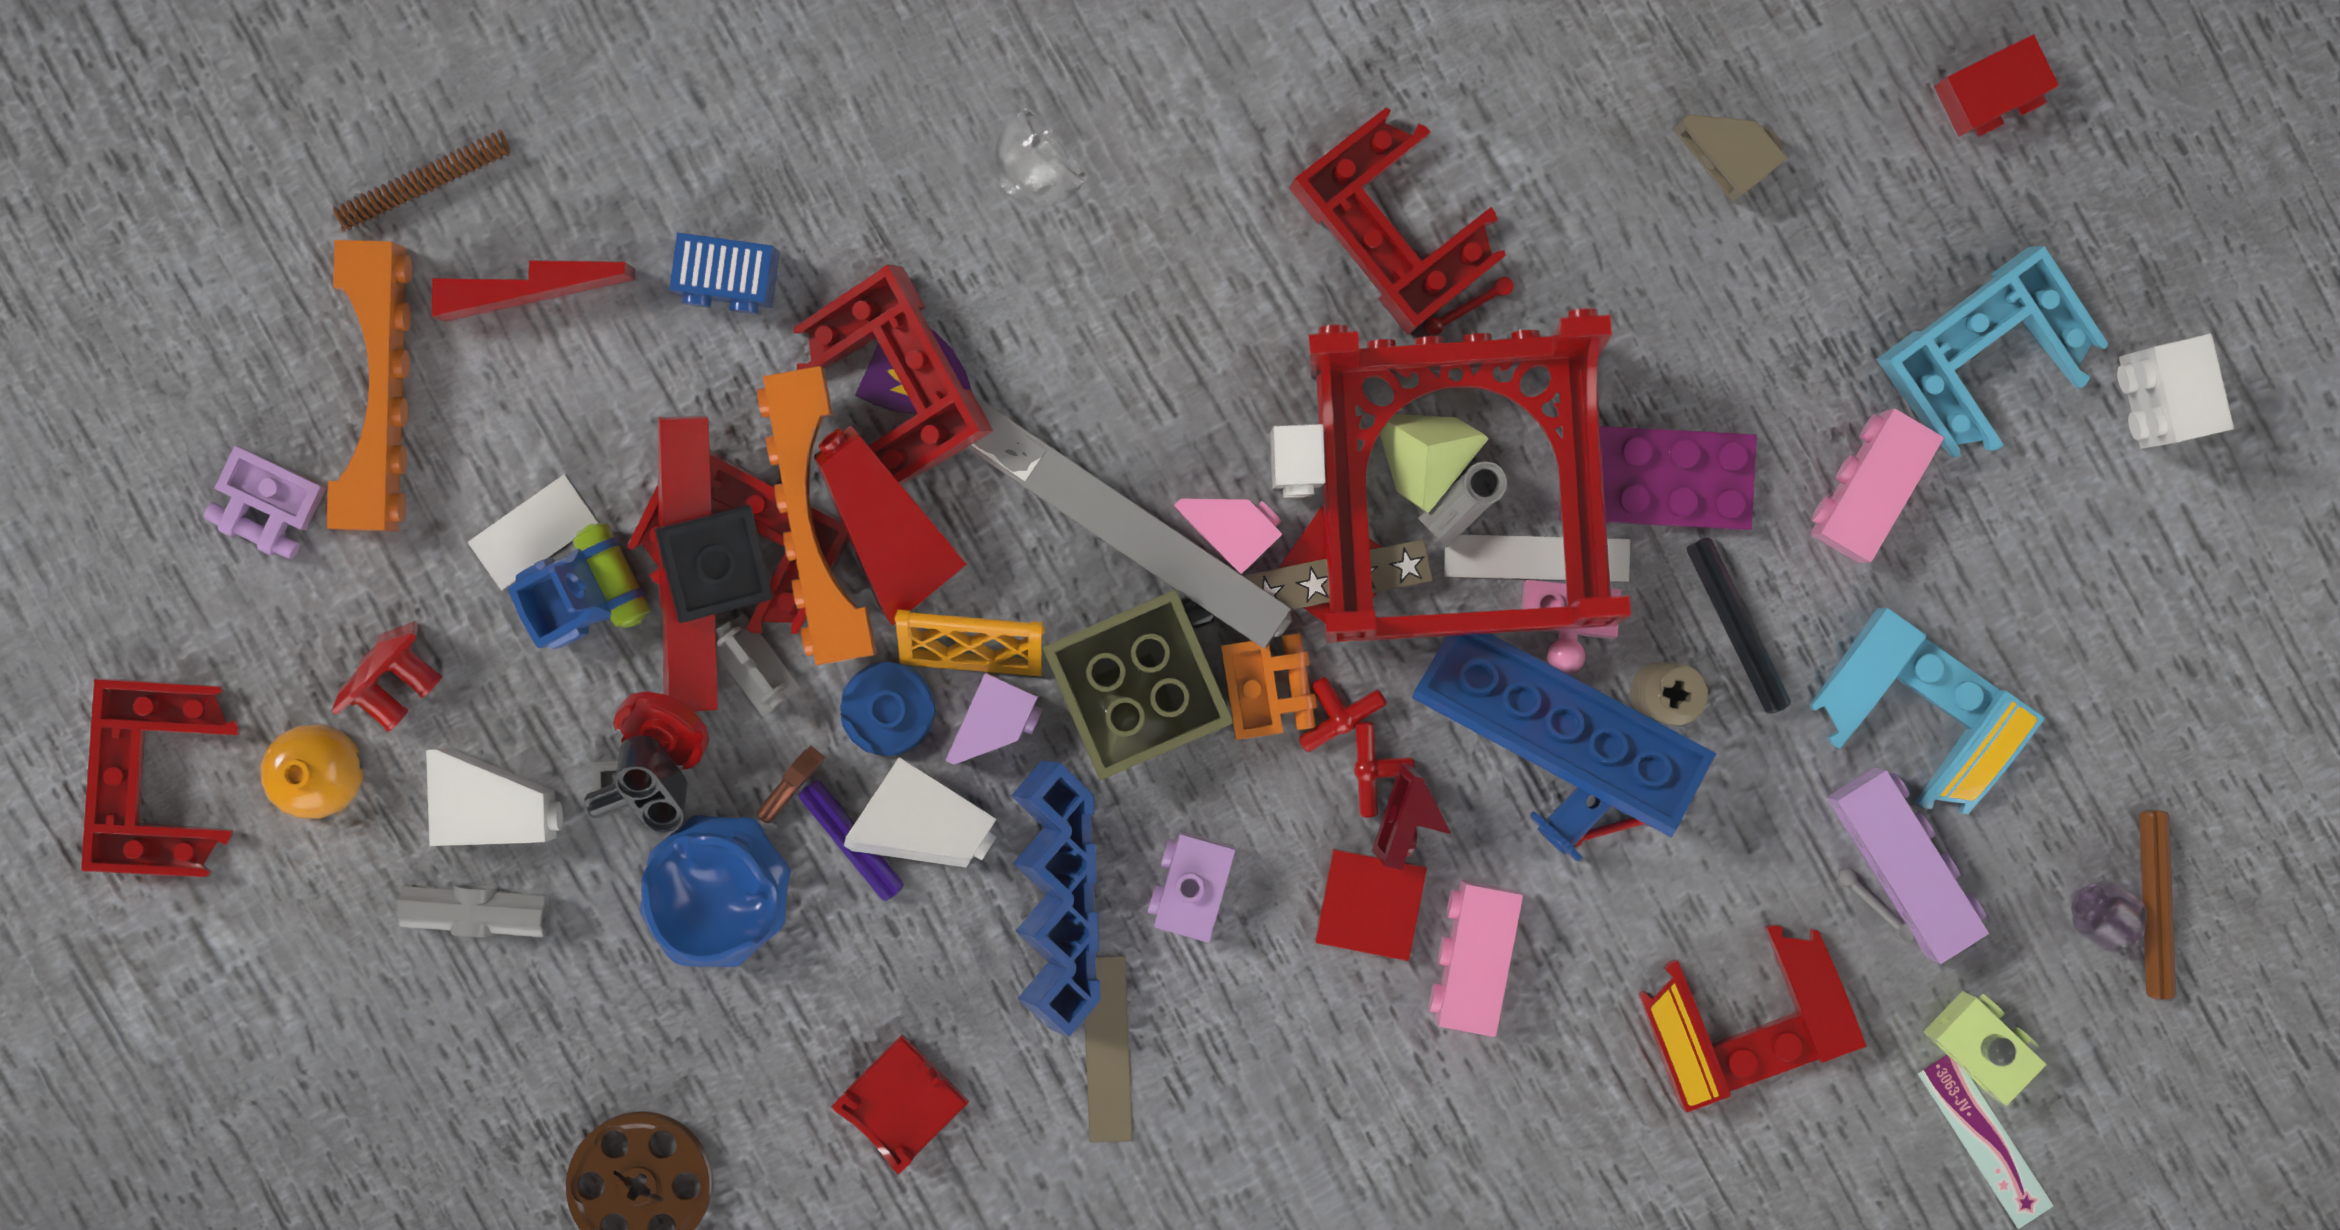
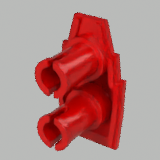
[331,621,442,732]

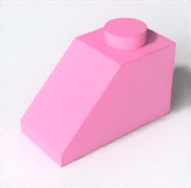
[1174,499,1282,575]

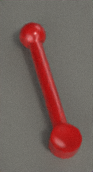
[1425,277,1514,336]
[1573,817,1651,848]

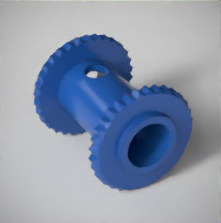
[1530,787,1626,861]

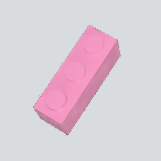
[1810,408,1945,563]
[1429,880,1523,1037]

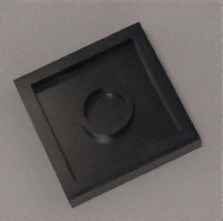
[654,504,774,623]

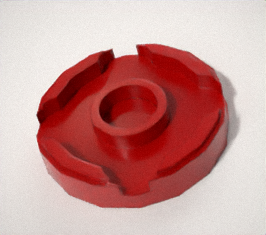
[613,691,710,770]

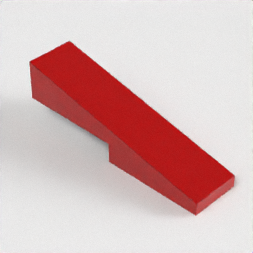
[431,260,635,322]

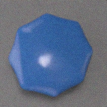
[639,815,791,967]

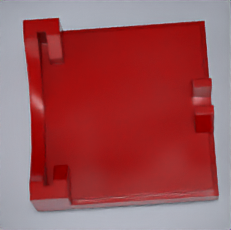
[831,1034,969,1175]

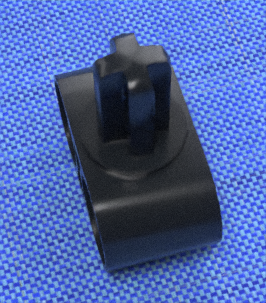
[584,735,688,832]

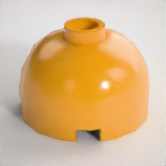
[260,724,363,819]

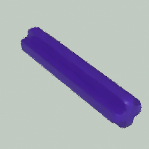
[798,780,904,901]

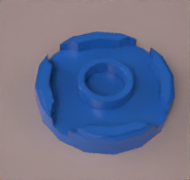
[840,661,936,756]

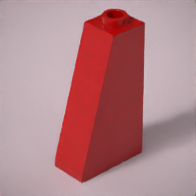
[813,425,967,626]

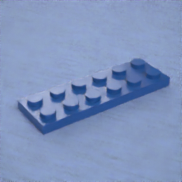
[1412,634,1717,838]

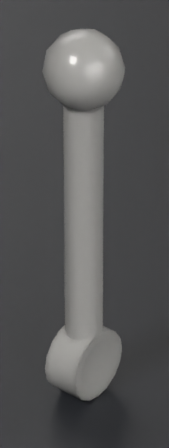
[1838,868,1915,942]

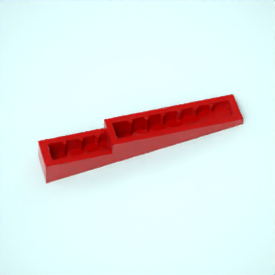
[658,416,718,712]

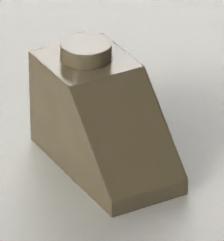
[1672,115,1787,203]

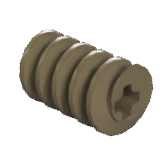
[1630,662,1708,725]

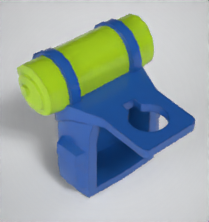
[508,523,651,649]

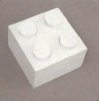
[2117,333,2234,449]

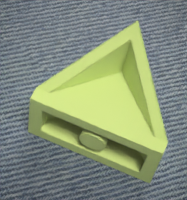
[1380,414,1488,513]

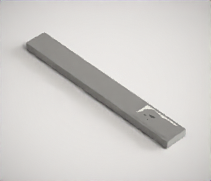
[967,396,1292,649]

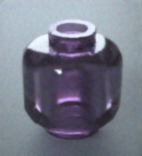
[2071,880,2147,952]

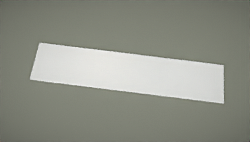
[1444,535,1630,582]

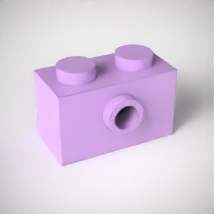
[1147,831,1235,943]

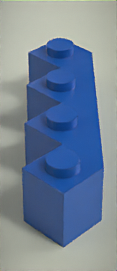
[1011,760,1101,1037]

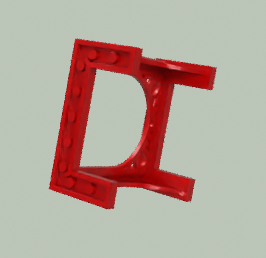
[1309,308,1631,643]

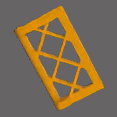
[895,610,1045,677]

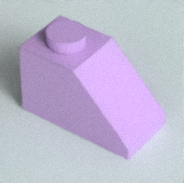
[945,672,1044,765]

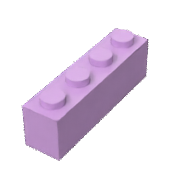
[1826,767,1990,964]

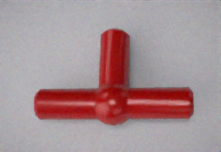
[1299,677,1387,753]
[1354,721,1415,818]

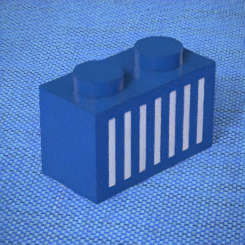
[669,232,780,314]

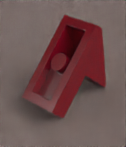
[1372,762,1451,870]

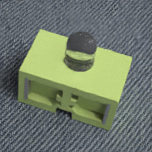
[1924,991,2047,1106]

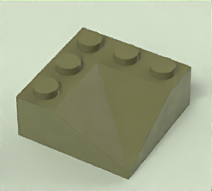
[1042,589,1233,781]

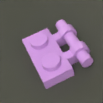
[204,445,327,560]

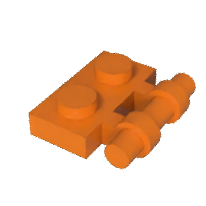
[1221,633,1317,740]

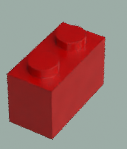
[1933,34,2059,138]

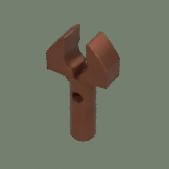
[757,745,825,824]

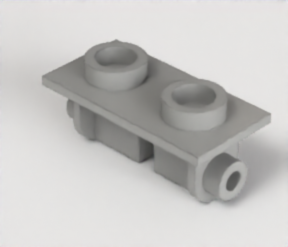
[715,613,802,717]

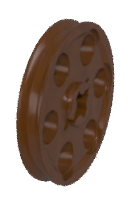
[566,1111,713,1230]

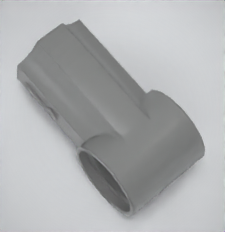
[1417,461,1507,548]

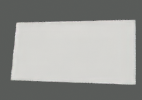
[468,474,598,590]

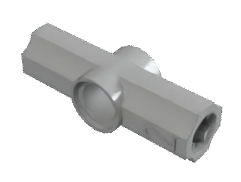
[396,884,551,937]

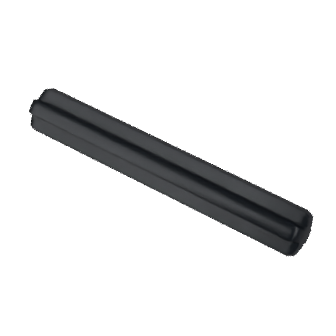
[1687,538,1791,714]

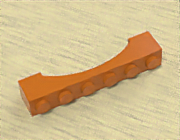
[327,240,412,532]
[757,366,877,665]

